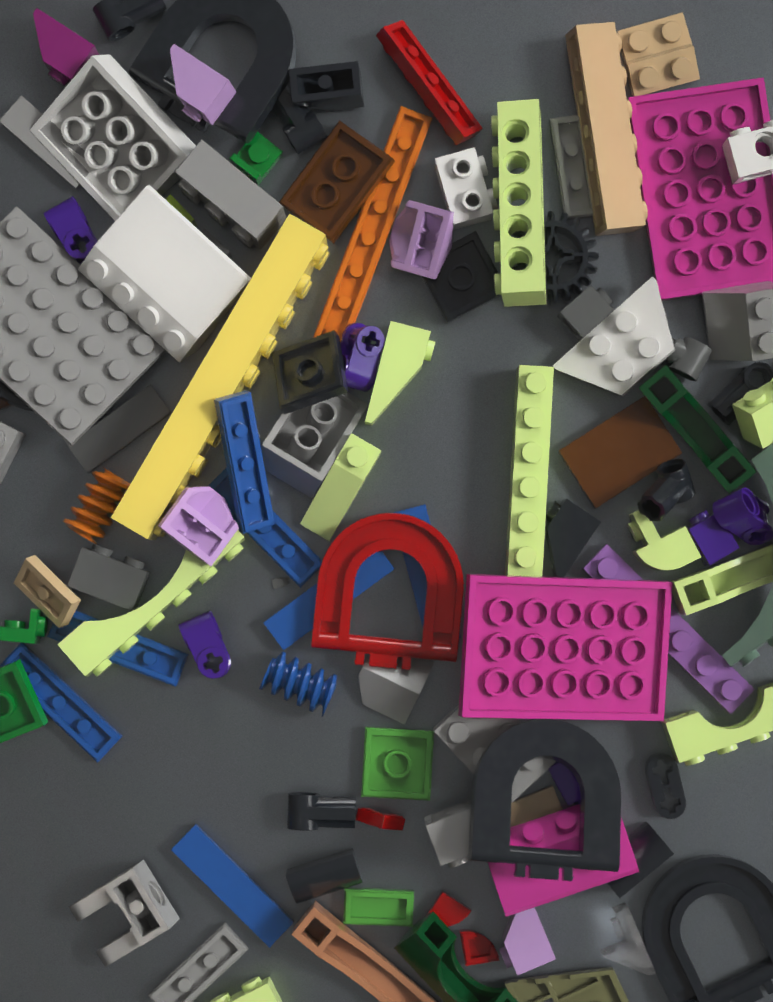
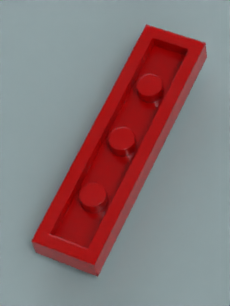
[376,20,483,145]

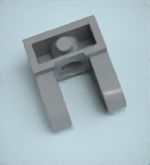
[69,860,180,967]

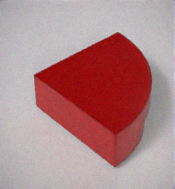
[355,807,405,831]
[425,890,471,927]
[460,929,500,966]

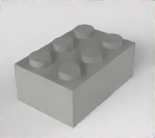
[175,140,286,250]
[433,704,556,803]

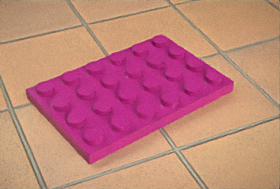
[627,77,773,301]
[458,574,673,721]

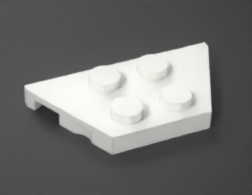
[553,276,675,396]

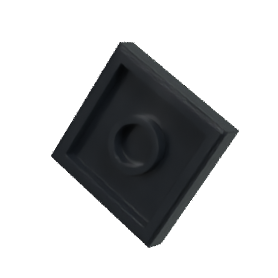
[422,231,502,324]
[272,330,348,414]

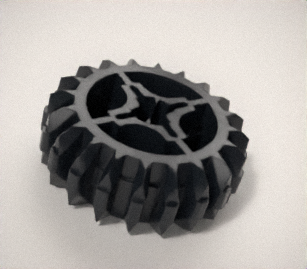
[512,211,599,305]

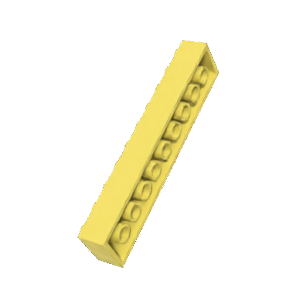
[111,213,330,540]

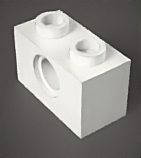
[722,120,773,185]

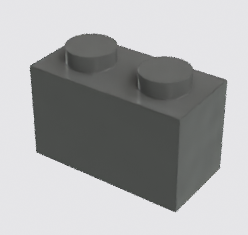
[67,543,151,611]

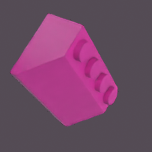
[487,804,639,917]

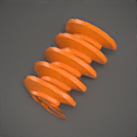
[63,467,131,544]

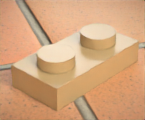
[617,12,692,67]
[625,44,700,96]
[14,555,81,628]

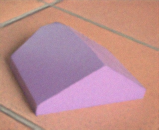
[389,200,454,279]
[158,486,239,566]

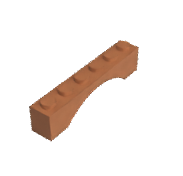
[291,900,438,1002]

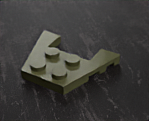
[504,967,629,1002]

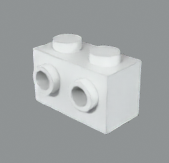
[434,147,498,230]

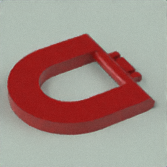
[311,513,464,670]

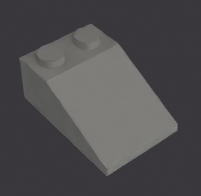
[261,392,369,498]

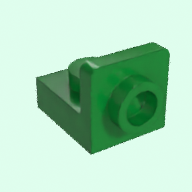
[229,131,283,186]
[0,608,48,644]

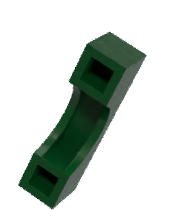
[639,364,757,494]
[394,912,518,1002]

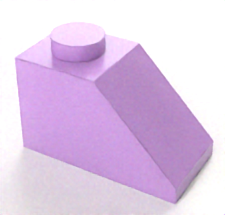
[170,44,236,125]
[499,907,556,976]

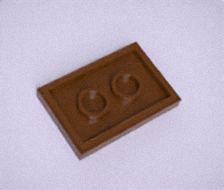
[279,120,395,244]
[558,396,682,509]

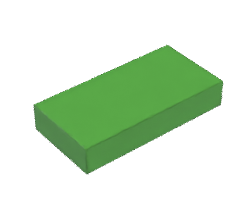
[343,887,414,927]

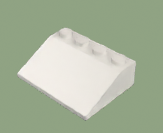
[30,54,196,221]
[78,185,251,363]

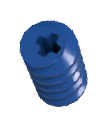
[259,651,337,717]

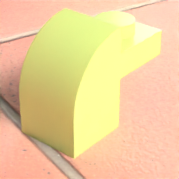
[627,510,701,570]

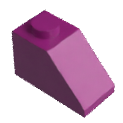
[33,8,99,86]

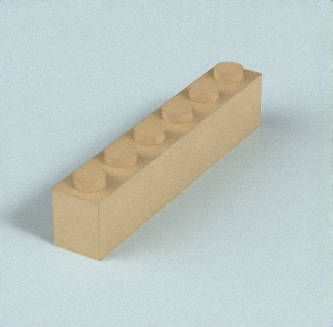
[565,22,648,236]

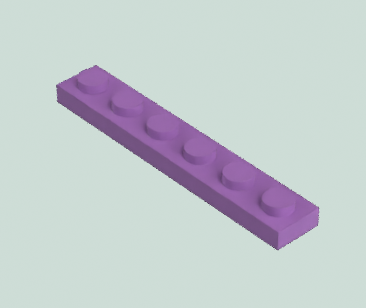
[582,544,755,714]

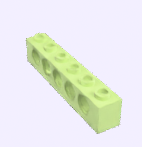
[491,99,546,307]

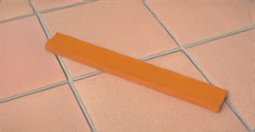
[313,106,432,343]

